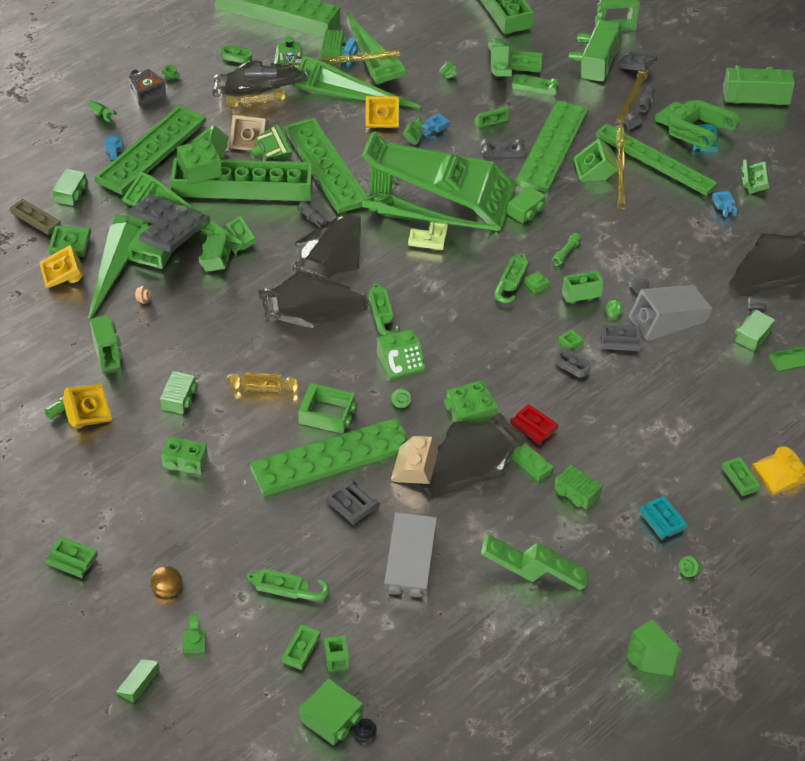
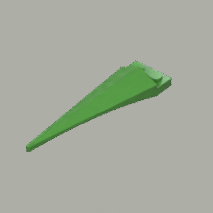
[347,12,407,84]
[292,56,422,109]
[122,171,244,246]
[362,192,499,231]
[88,214,151,322]

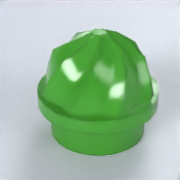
[605,298,624,317]

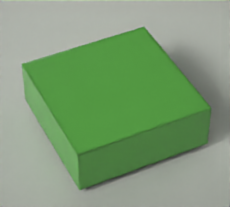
[557,329,584,351]

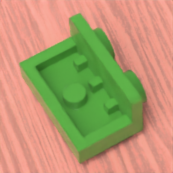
[741,159,770,194]

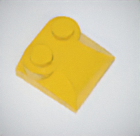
[366,96,399,128]
[39,245,83,288]
[63,384,112,429]
[752,446,805,495]

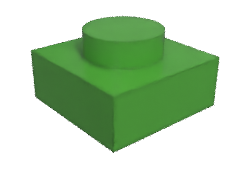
[524,271,550,293]

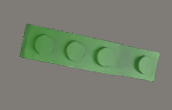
[488,38,512,76]
[481,534,588,590]

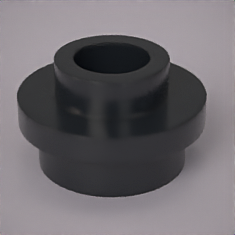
[354,718,377,741]

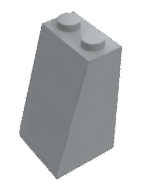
[628,285,712,341]
[384,512,437,597]

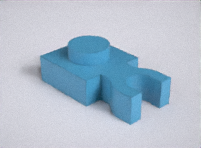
[712,191,738,217]

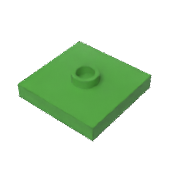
[48,226,91,257]

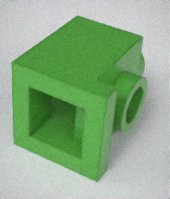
[323,635,349,672]

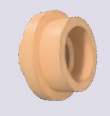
[135,286,151,304]

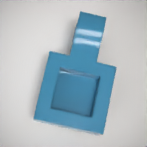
[339,38,359,68]
[422,113,450,138]
[105,136,123,160]

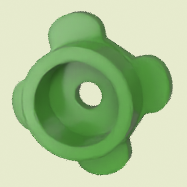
[161,65,180,80]

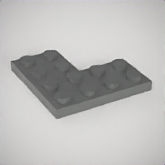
[130,195,210,253]

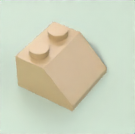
[229,115,269,151]
[391,436,438,484]

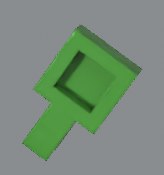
[87,100,117,123]
[403,118,423,145]
[183,614,205,654]

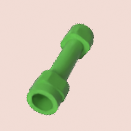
[552,233,582,265]

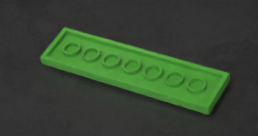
[516,100,588,194]
[95,105,206,195]
[283,118,368,214]
[250,417,409,496]

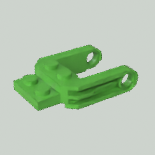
[655,100,740,149]

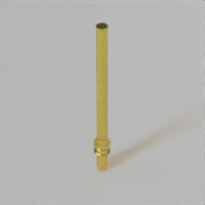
[317,49,400,64]
[615,67,650,125]
[616,126,626,208]

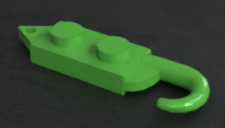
[495,253,529,303]
[368,282,400,336]
[246,569,329,601]

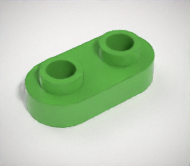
[221,45,252,64]

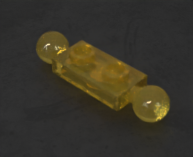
[225,88,287,109]
[226,372,299,394]

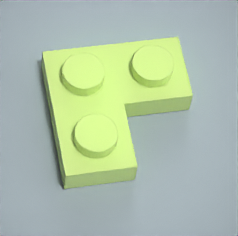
[408,222,448,250]

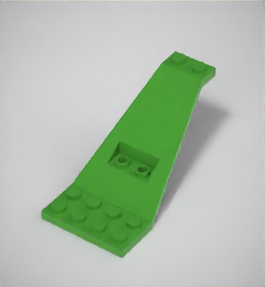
[362,131,516,232]

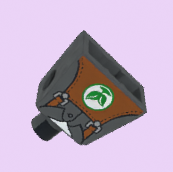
[129,69,166,104]

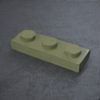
[10,198,61,235]

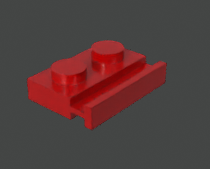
[510,404,559,445]

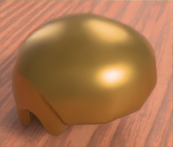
[150,566,182,598]

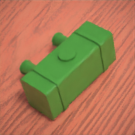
[569,20,621,82]
[723,65,795,105]

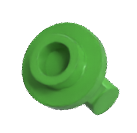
[439,61,458,79]
[391,388,411,408]
[679,556,704,577]

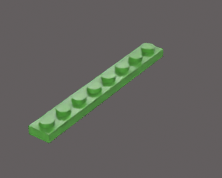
[596,124,717,196]

